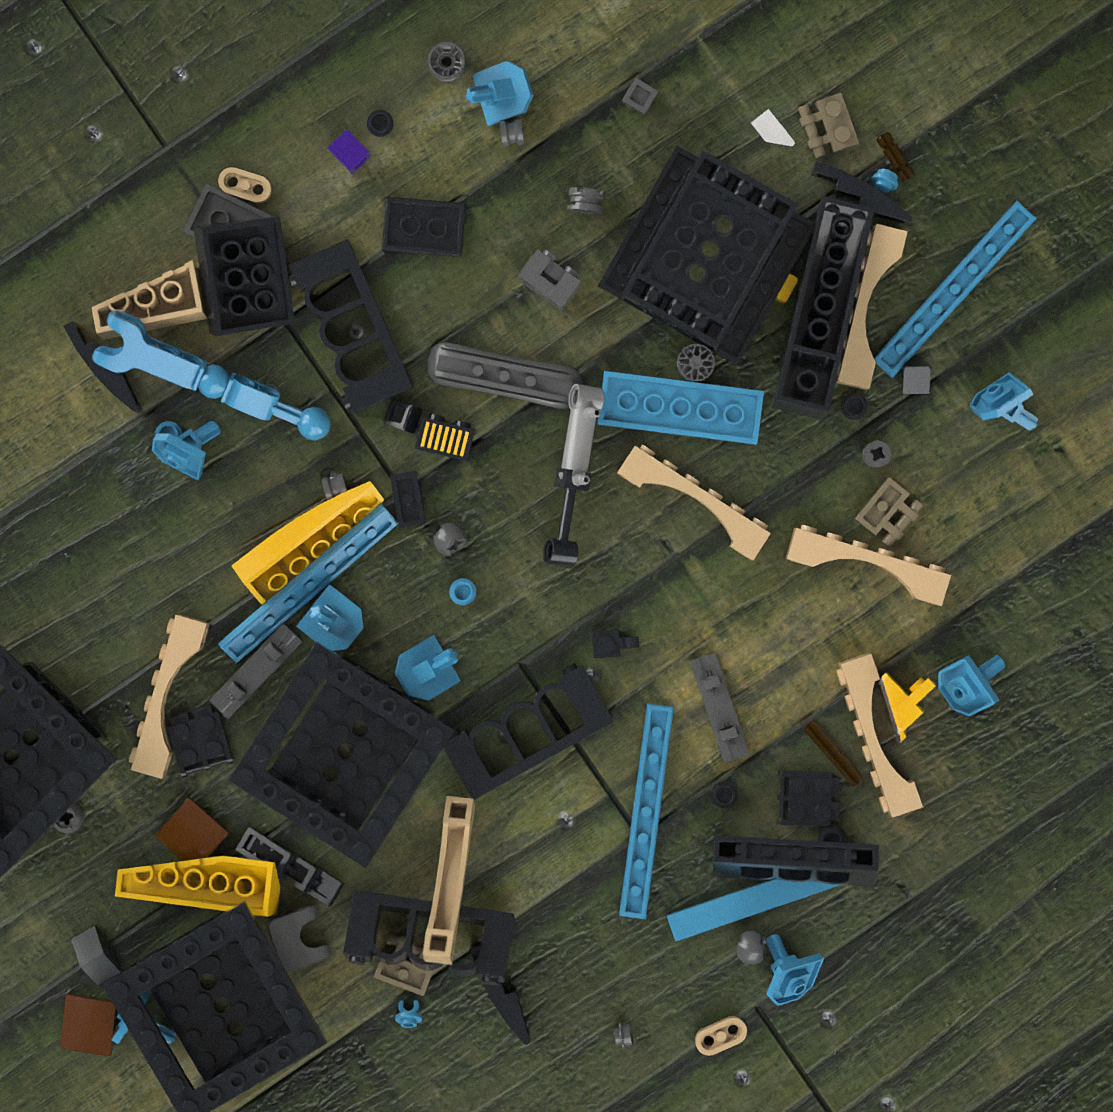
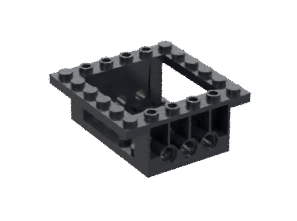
[598,145,815,365]
[228,642,454,868]
[0,645,118,877]
[103,901,328,1112]

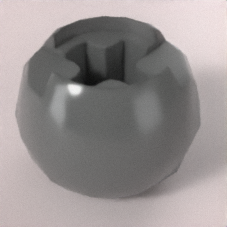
[433,523,467,556]
[53,802,84,834]
[737,930,766,965]

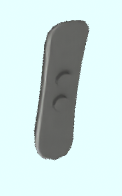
[427,342,582,409]

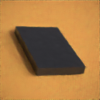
[382,197,466,257]

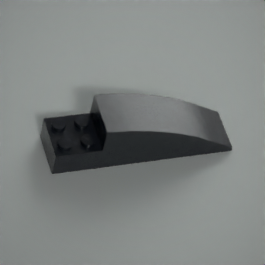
[771,196,875,420]

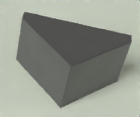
[72,925,122,985]

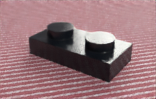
[390,471,426,528]

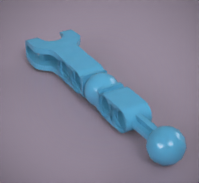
[92,310,331,441]

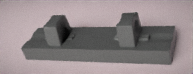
[209,623,303,719]
[690,652,749,763]

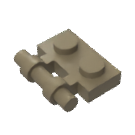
[798,93,859,159]
[854,477,923,547]
[374,934,433,996]

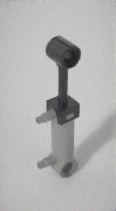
[543,384,604,568]

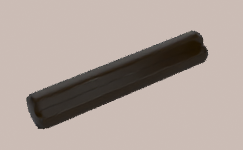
[803,719,863,787]

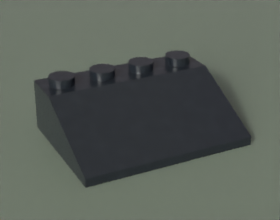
[193,216,295,336]

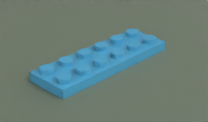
[597,371,764,445]

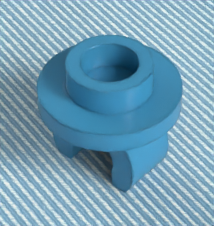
[395,1000,422,1028]

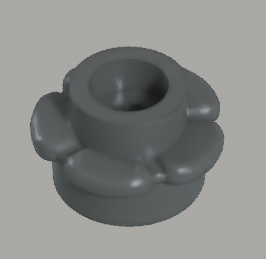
[614,1022,633,1049]

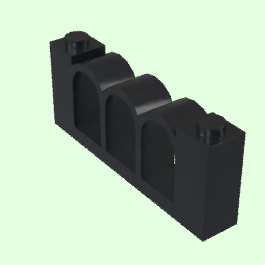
[288,239,414,414]
[444,663,614,800]
[713,835,879,887]
[343,890,515,985]

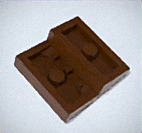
[155,797,230,861]
[60,994,117,1056]

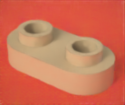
[218,167,272,203]
[695,1016,747,1056]

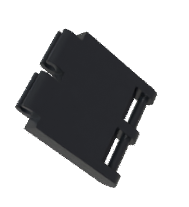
[167,704,234,778]
[777,770,841,826]

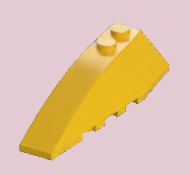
[232,481,384,605]
[115,856,280,917]

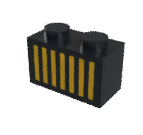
[415,414,476,462]

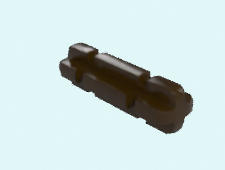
[877,132,915,182]

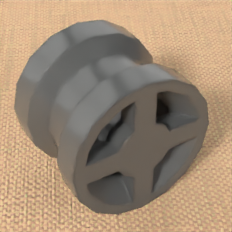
[499,119,524,148]
[862,440,891,468]
[322,473,348,501]

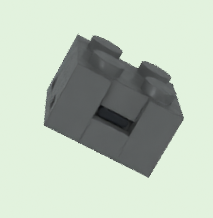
[518,249,581,312]

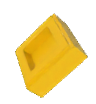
[775,274,798,304]

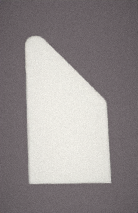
[751,109,795,146]

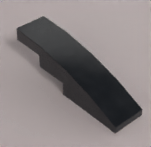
[811,161,912,225]
[63,321,143,413]
[235,827,345,906]
[470,942,531,1045]

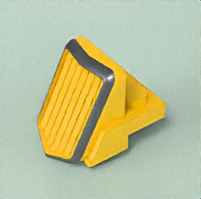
[879,672,936,743]

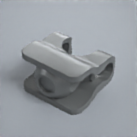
[267,905,332,971]

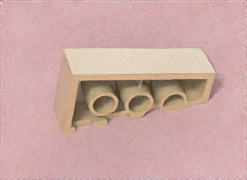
[92,260,207,340]

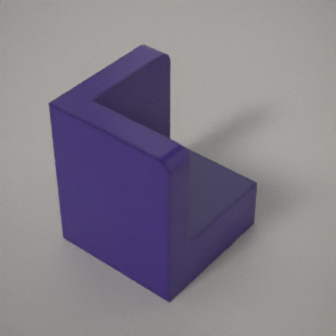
[328,130,371,174]

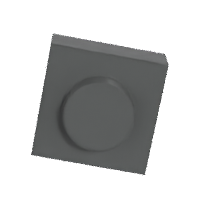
[622,78,659,116]

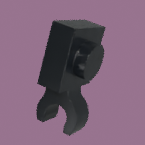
[592,630,639,658]

